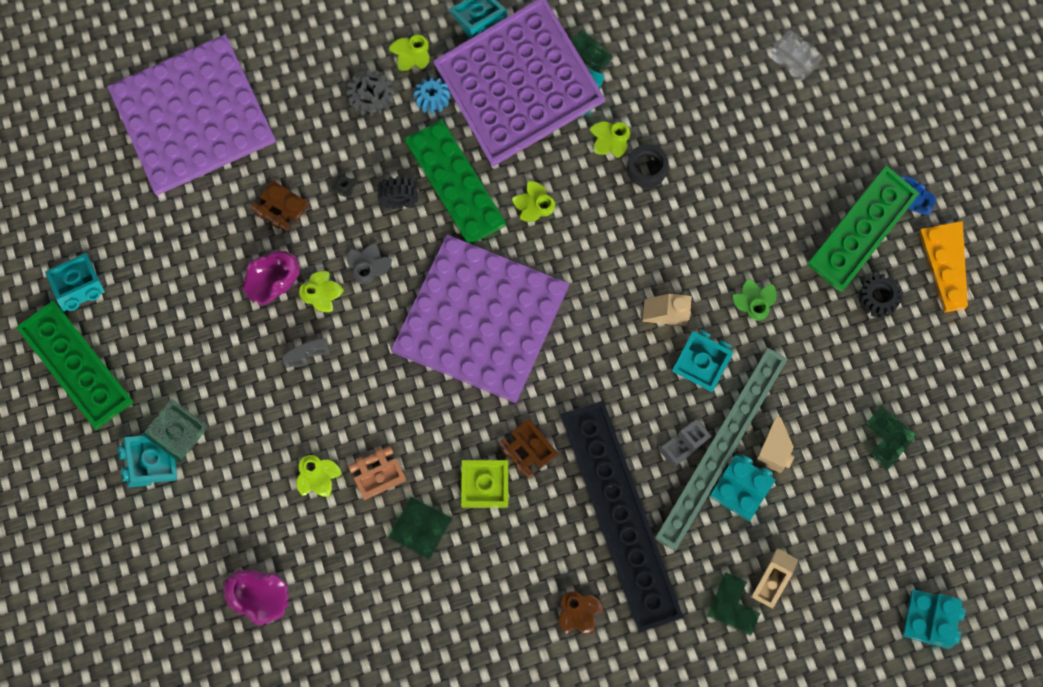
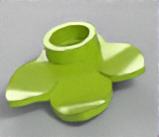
[389,35,430,71]
[590,121,630,158]
[512,181,555,222]
[299,271,344,312]
[296,455,342,497]

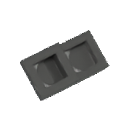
[282,338,330,368]
[659,419,712,468]

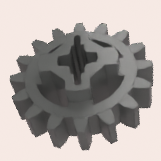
[347,70,394,116]

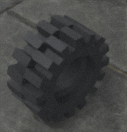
[377,176,418,209]
[859,274,903,318]

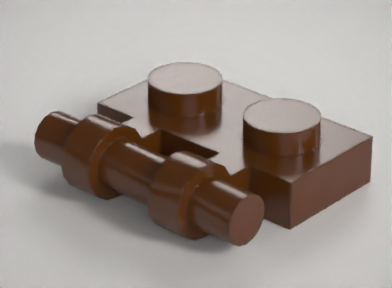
[251,180,309,232]
[498,419,558,479]

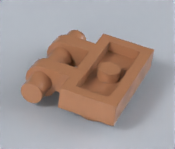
[348,446,406,500]

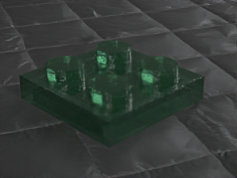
[143,399,209,463]
[388,497,452,561]

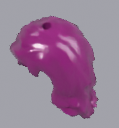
[243,251,300,306]
[223,570,290,626]

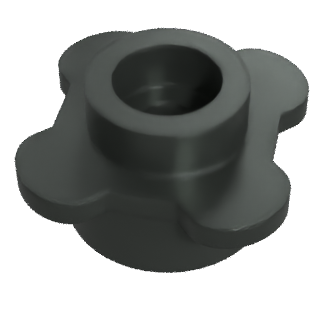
[331,173,357,197]

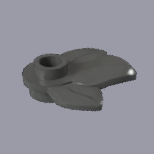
[347,243,392,284]

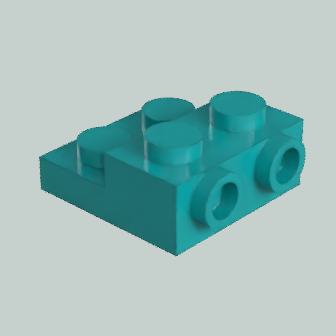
[449,0,508,39]
[45,253,105,312]
[672,329,734,392]
[118,434,178,488]
[710,455,775,522]
[902,589,966,649]

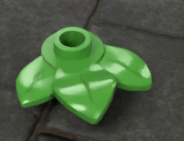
[732,279,776,321]

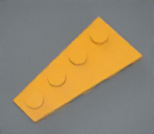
[919,221,968,313]

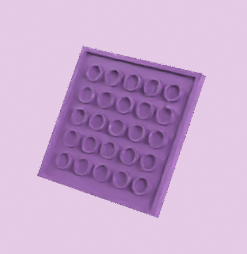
[433,0,606,167]
[107,34,276,196]
[391,235,569,403]

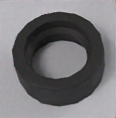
[627,144,669,188]

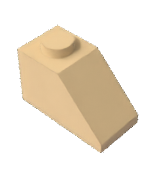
[642,294,692,327]
[756,416,794,473]
[752,548,798,609]

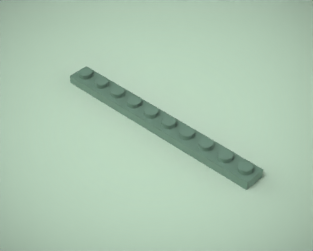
[655,348,788,551]

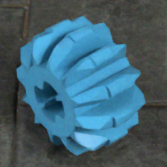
[414,77,450,115]

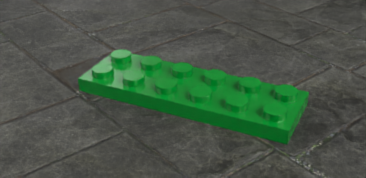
[404,120,506,244]
[806,165,920,293]
[16,300,134,430]

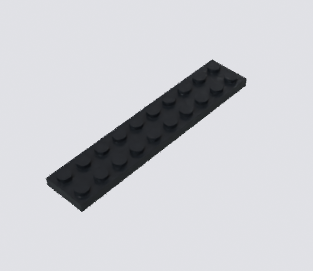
[560,400,684,634]

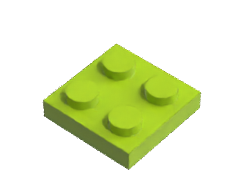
[461,460,508,508]

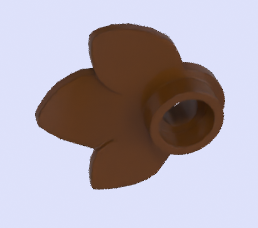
[559,591,604,634]

